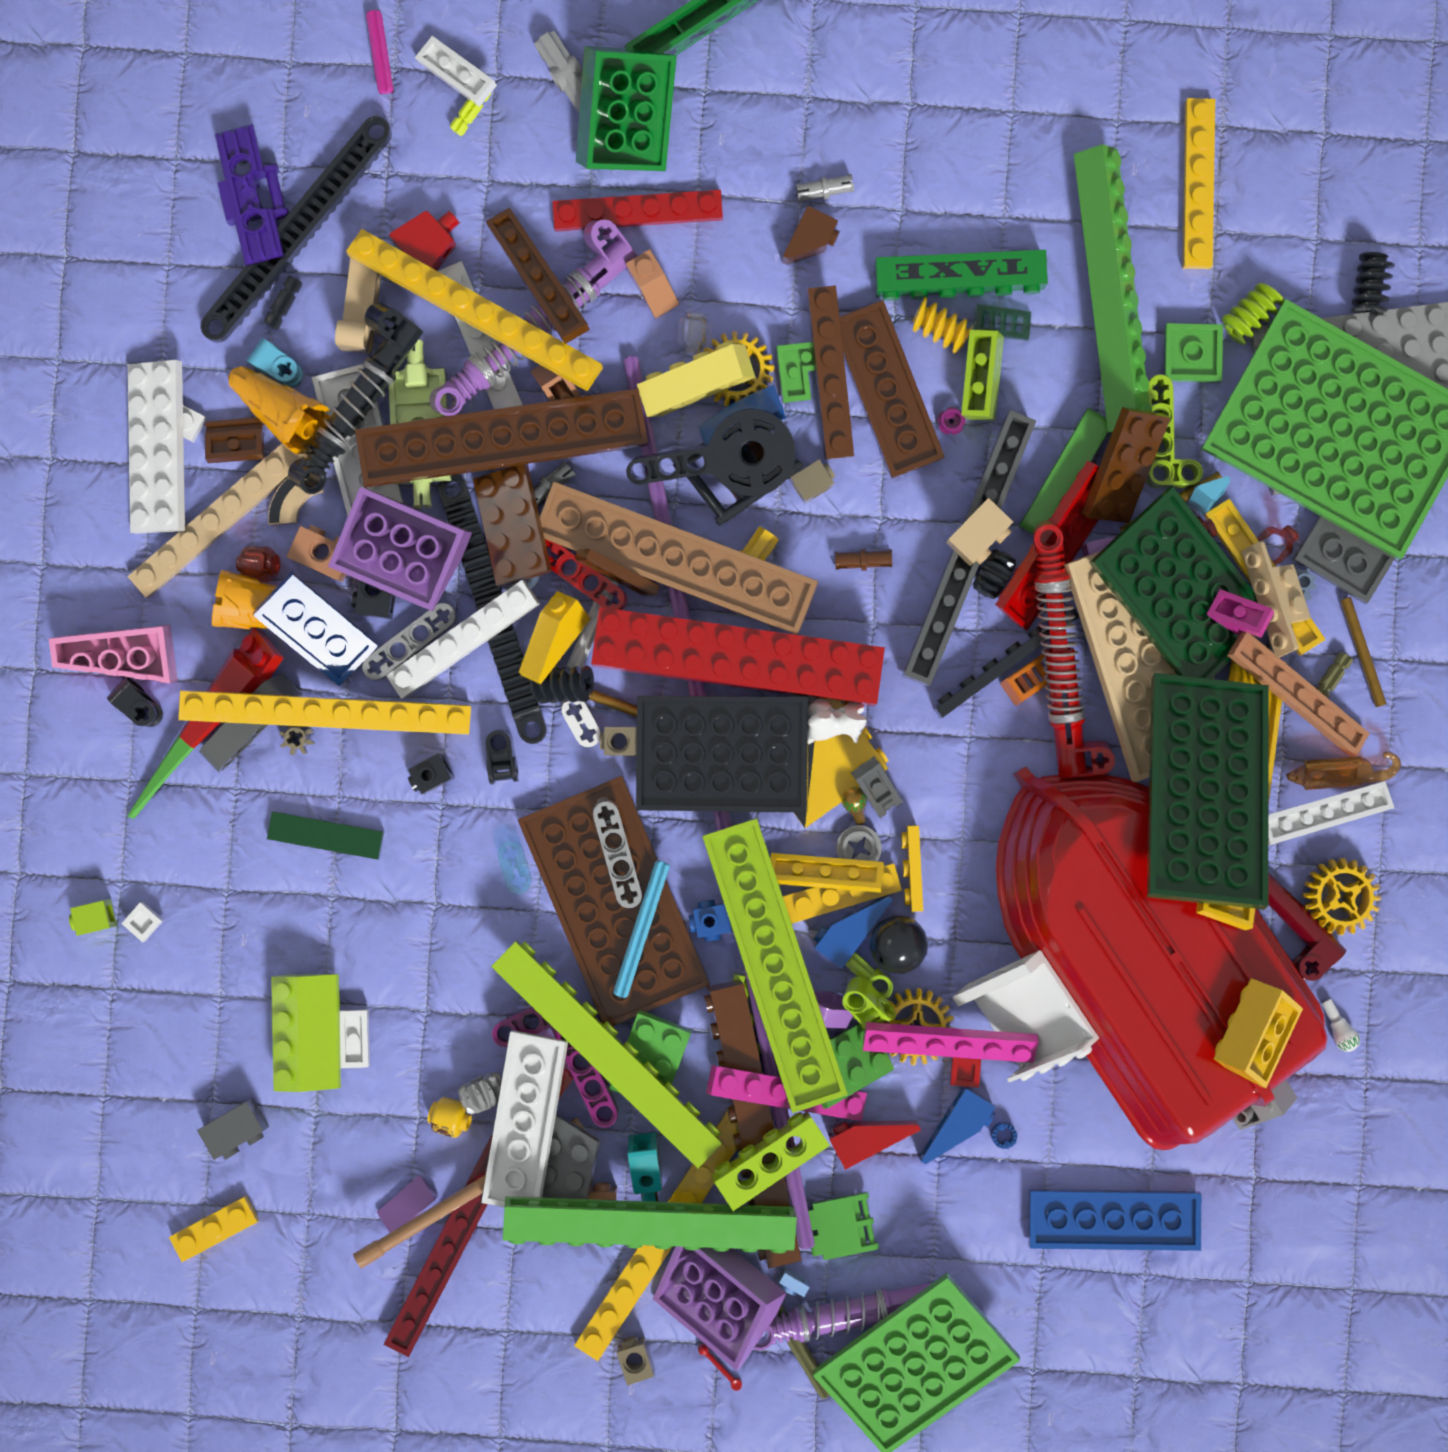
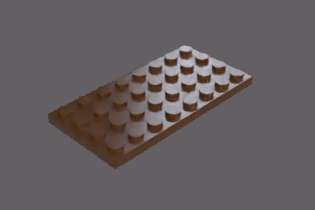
[518,776,710,1026]

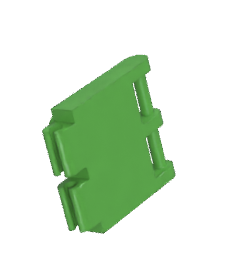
[808,1192,879,1260]

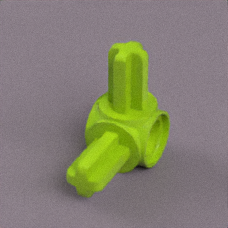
[845,952,893,1020]

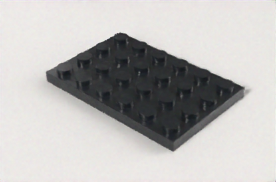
[636,696,809,813]

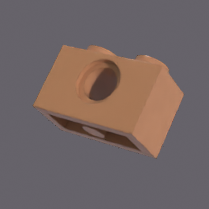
[286,525,346,583]

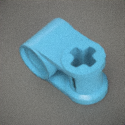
[246,338,303,387]

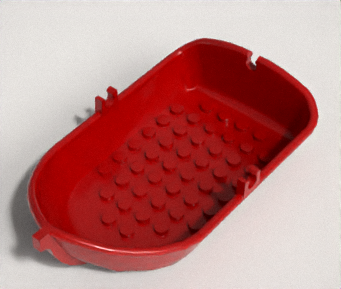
[995,766,1328,1150]

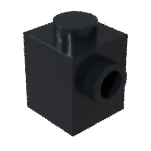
[407,753,455,795]

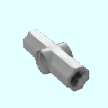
[534,31,583,114]

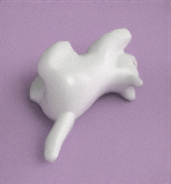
[808,699,866,744]

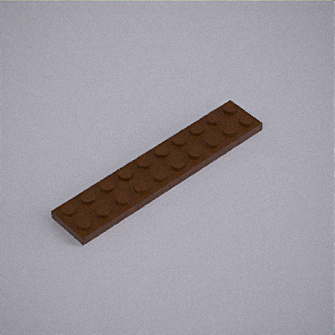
[355,388,648,488]

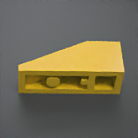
[519,591,591,684]

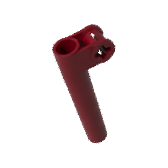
[1268,872,1347,981]

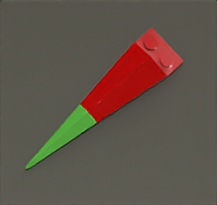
[127,627,283,819]

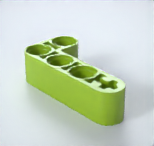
[1146,375,1203,489]

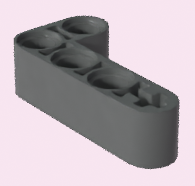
[199,673,303,773]

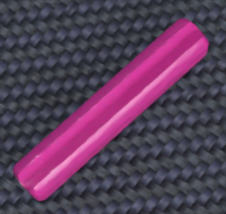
[366,10,394,95]

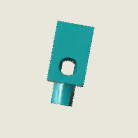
[628,1132,662,1202]

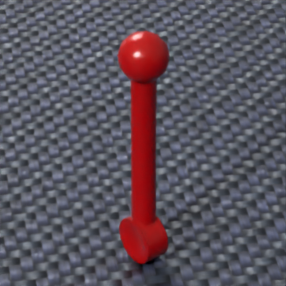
[698,1344,742,1391]

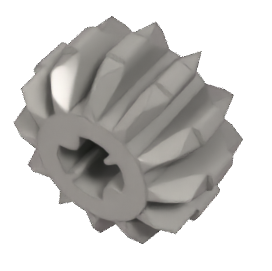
[458,1072,502,1114]

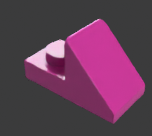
[1207,589,1274,638]

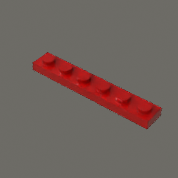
[552,190,723,232]

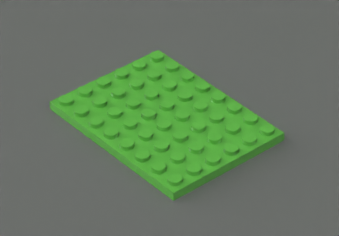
[1201,299,1448,560]

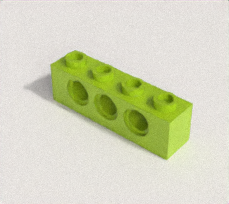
[711,1111,830,1211]

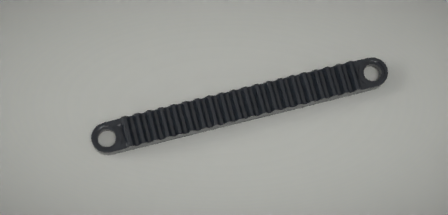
[200,116,392,343]
[438,475,547,744]

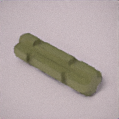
[1316,652,1353,698]

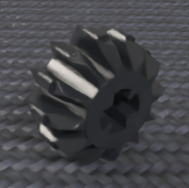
[973,549,1016,599]

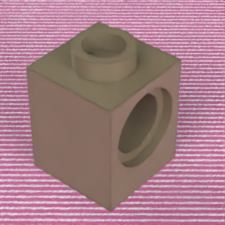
[790,459,835,505]
[599,727,637,756]
[616,1336,655,1386]

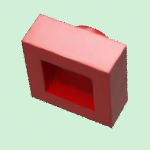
[950,1057,981,1088]

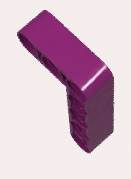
[492,1006,619,1128]

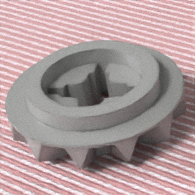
[836,825,882,861]

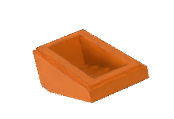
[1000,654,1049,706]

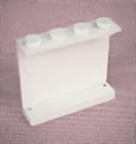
[952,950,1099,1082]

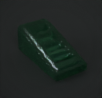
[973,304,1032,341]

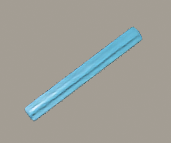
[613,860,670,998]

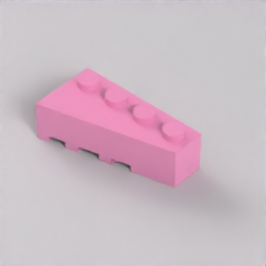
[49,625,178,683]

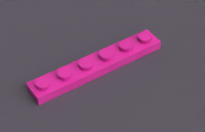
[862,1022,1039,1063]
[706,1065,867,1121]

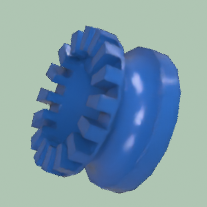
[991,1122,1018,1149]

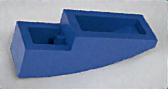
[698,385,786,445]

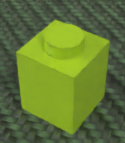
[69,899,117,936]

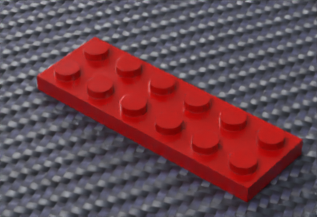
[995,461,1099,631]

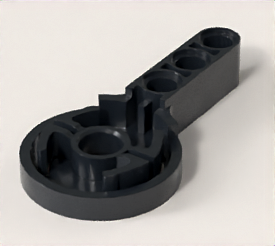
[626,408,796,496]

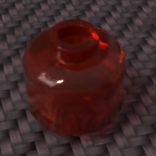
[236,546,281,583]

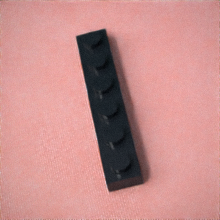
[933,608,1080,718]

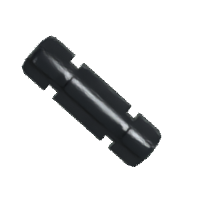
[264,276,302,330]

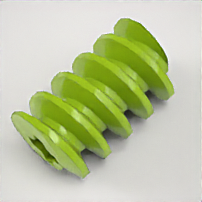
[1222,283,1284,345]

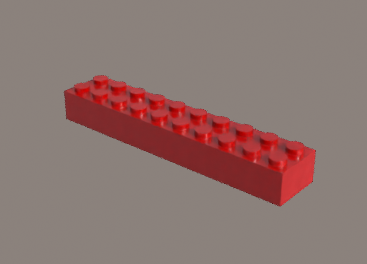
[591,607,885,706]

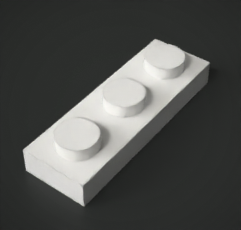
[415,36,497,107]

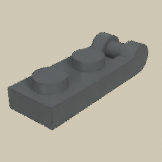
[851,756,903,819]

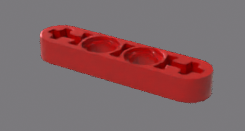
[545,540,628,610]

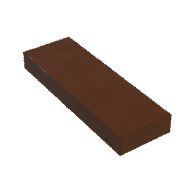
[575,549,660,596]

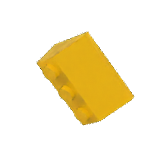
[1214,978,1303,1088]

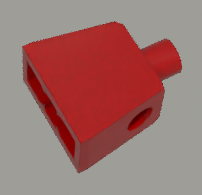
[389,210,460,271]

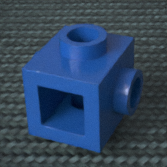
[689,899,732,942]

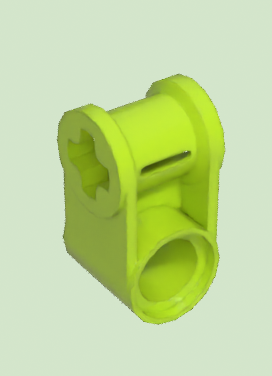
[842,977,896,1030]

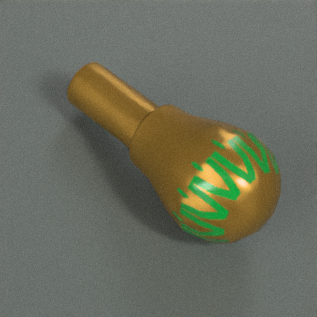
[842,787,867,825]

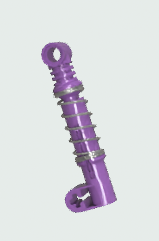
[754,1282,933,1350]

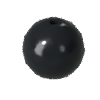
[869,915,928,974]

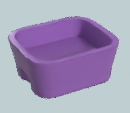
[814,991,853,1028]

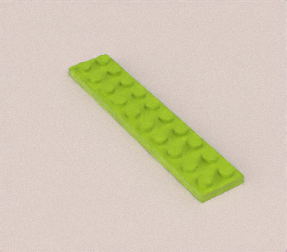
[702,818,848,1113]

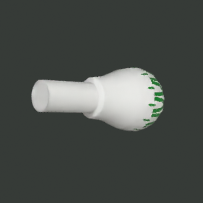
[1321,999,1360,1052]

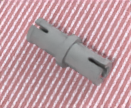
[796,174,854,202]

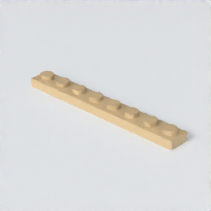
[127,443,312,599]

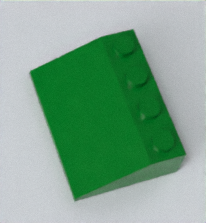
[575,46,677,171]

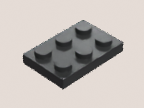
[1293,516,1395,604]

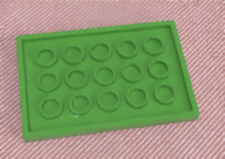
[813,1273,1020,1452]

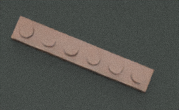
[1227,632,1370,757]

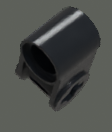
[106,677,163,727]
[485,729,519,785]

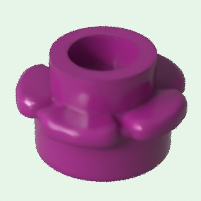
[937,407,965,435]

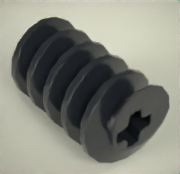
[1350,252,1395,315]
[530,665,595,704]

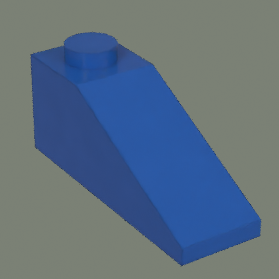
[813,895,893,968]
[918,1086,996,1164]

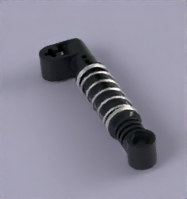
[288,303,423,494]

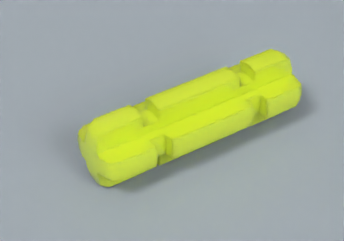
[450,93,491,136]

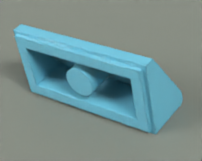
[1188,476,1231,516]

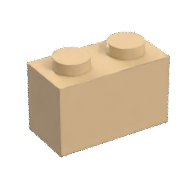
[946,498,1013,566]

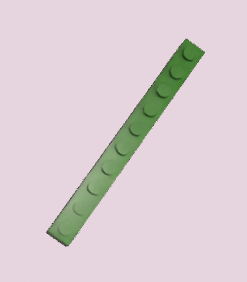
[1074,144,1153,433]
[503,1196,797,1253]

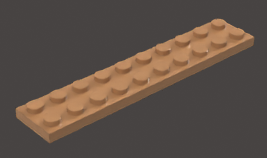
[540,481,819,635]

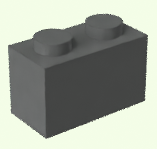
[197,1098,269,1160]

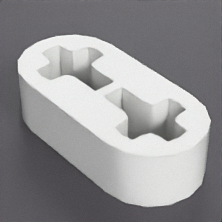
[562,701,601,747]

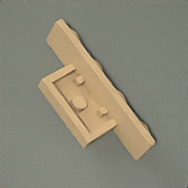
[1242,541,1311,658]

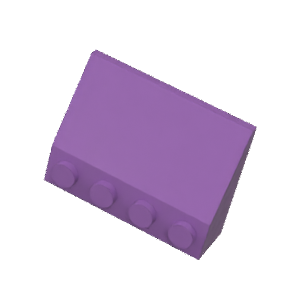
[328,487,472,611]
[653,1246,786,1371]

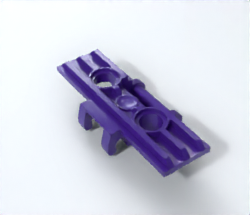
[215,124,289,265]

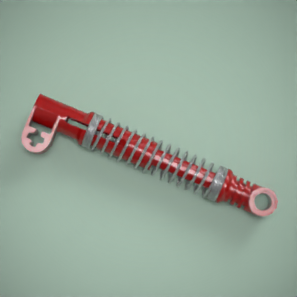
[1033,520,1115,778]

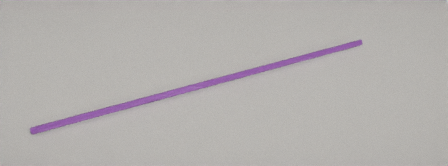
[623,356,815,1249]

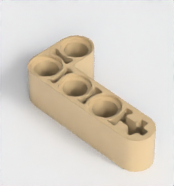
[335,257,381,354]

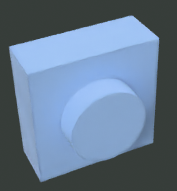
[778,1267,810,1297]

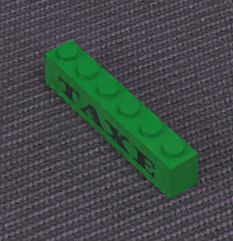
[624,0,759,56]
[874,250,1048,301]

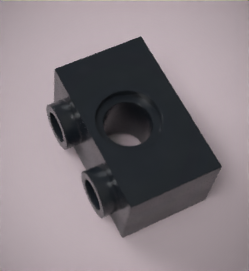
[351,578,396,620]

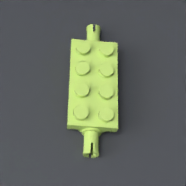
[388,340,451,509]

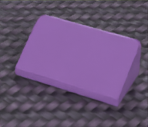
[377,1175,438,1233]

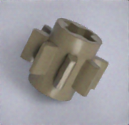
[279,725,316,755]

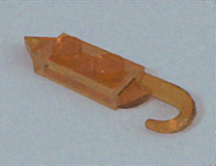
[1286,752,1401,790]

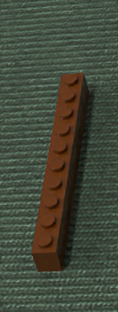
[703,979,802,1269]

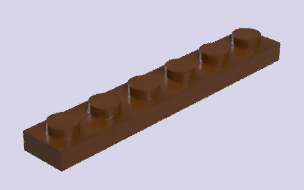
[485,207,590,344]
[806,285,854,460]

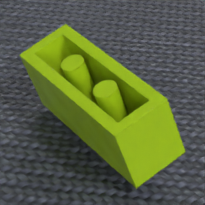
[961,330,1004,421]

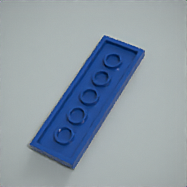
[1029,1189,1202,1251]

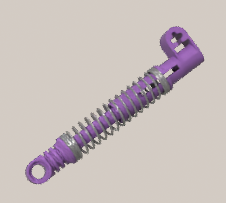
[429,220,637,416]

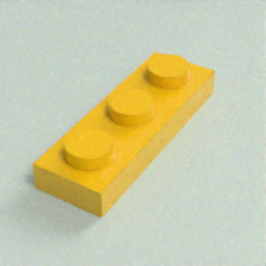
[901,825,923,912]
[169,1195,259,1262]

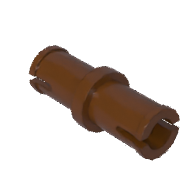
[835,548,892,571]

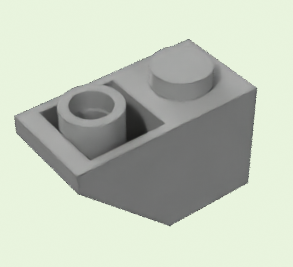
[1233,1080,1298,1130]

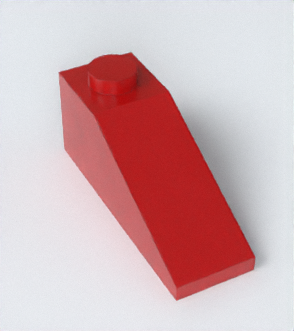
[828,1120,921,1170]

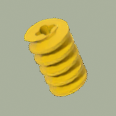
[912,297,975,354]

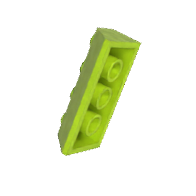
[271,973,341,1092]

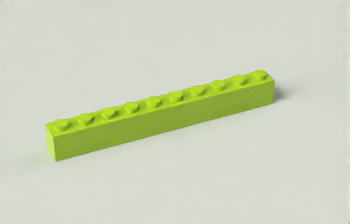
[491,940,722,1168]

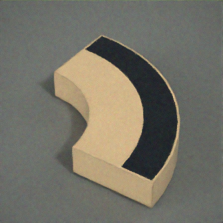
[268,473,324,525]

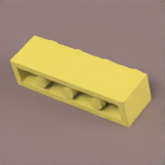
[637,341,756,417]

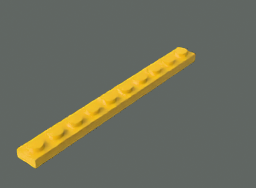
[346,229,603,391]
[178,690,471,734]
[574,1111,737,1361]

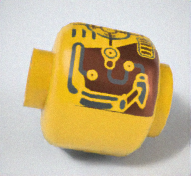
[427,1097,472,1138]

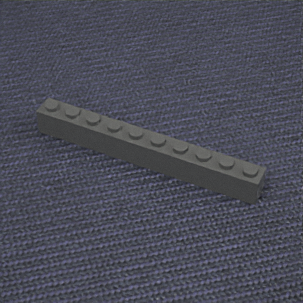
[902,410,1037,687]

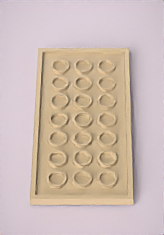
[1063,550,1214,782]

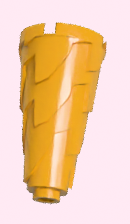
[228,366,331,454]
[212,570,277,629]

